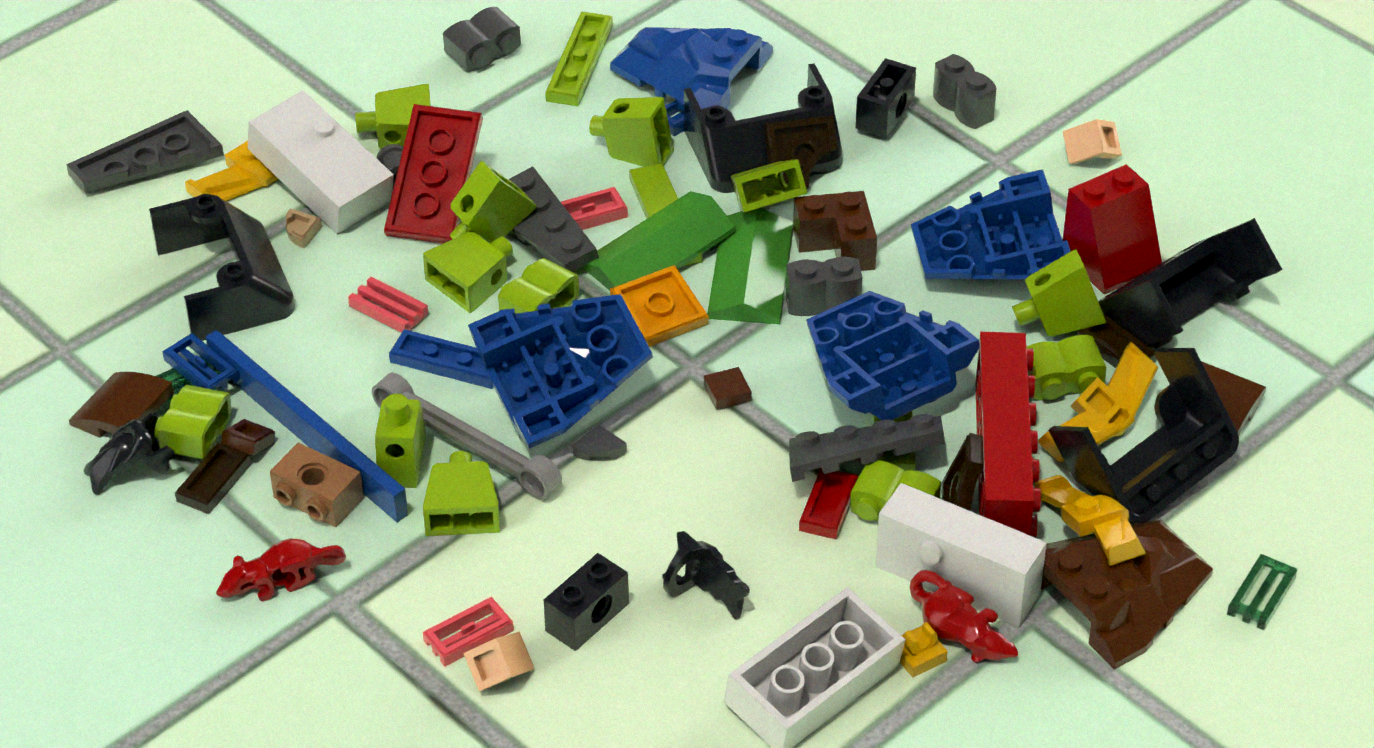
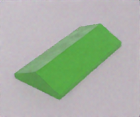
[582,191,736,291]
[707,208,793,325]

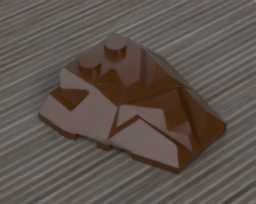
[1041,519,1213,670]

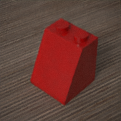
[1062,164,1162,295]

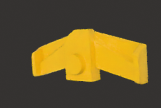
[185,141,278,201]
[1038,342,1159,462]
[1034,475,1146,566]

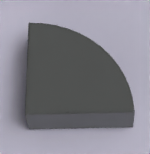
[572,425,627,460]

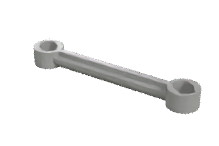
[372,372,562,500]

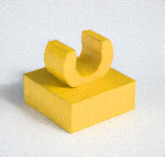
[900,622,948,678]

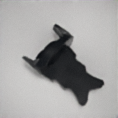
[83,413,175,495]
[662,531,750,619]

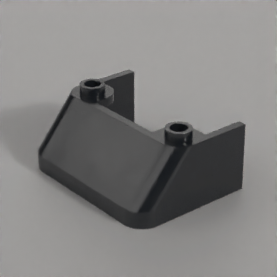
[684,63,842,193]
[149,194,295,341]
[1098,218,1283,349]
[1048,348,1239,523]

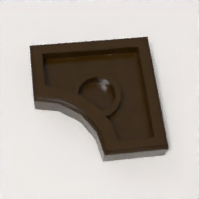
[763,115,838,189]
[941,433,984,511]

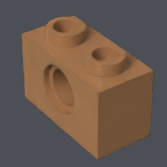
[270,442,364,527]

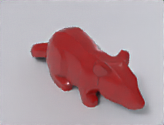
[216,538,346,602]
[909,570,1018,663]

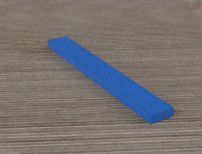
[206,330,408,522]

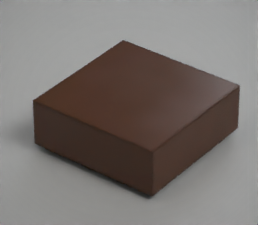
[704,367,752,410]
[221,419,275,456]

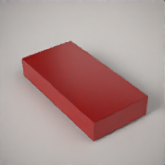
[799,468,858,540]

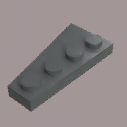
[66,110,224,193]
[509,166,599,272]
[789,414,945,482]

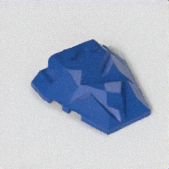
[610,27,773,112]
[911,169,1071,279]
[806,291,980,420]
[468,294,653,449]

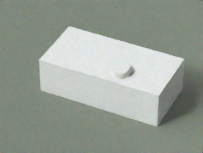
[248,90,394,235]
[876,483,1047,628]
[724,587,906,748]

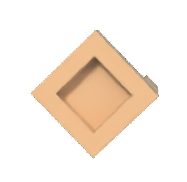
[1062,119,1122,164]
[463,631,534,691]

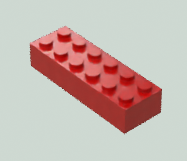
[975,331,1041,538]

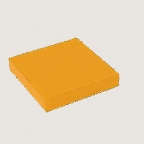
[610,265,709,347]

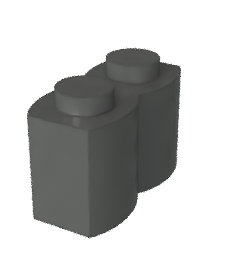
[443,6,521,72]
[933,54,997,129]
[785,257,862,316]

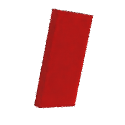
[384,104,483,244]

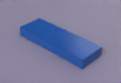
[389,329,493,389]

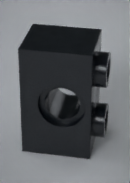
[855,58,916,138]
[543,553,629,651]

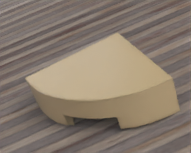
[286,208,322,248]

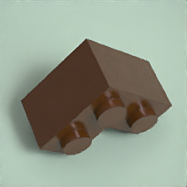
[793,191,877,271]

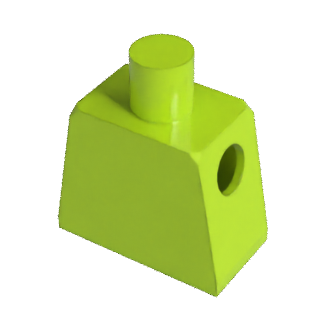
[355,84,431,149]
[589,97,674,167]
[731,159,808,213]
[450,161,537,242]
[423,232,513,313]
[1011,249,1106,336]
[375,393,426,488]
[423,450,500,536]

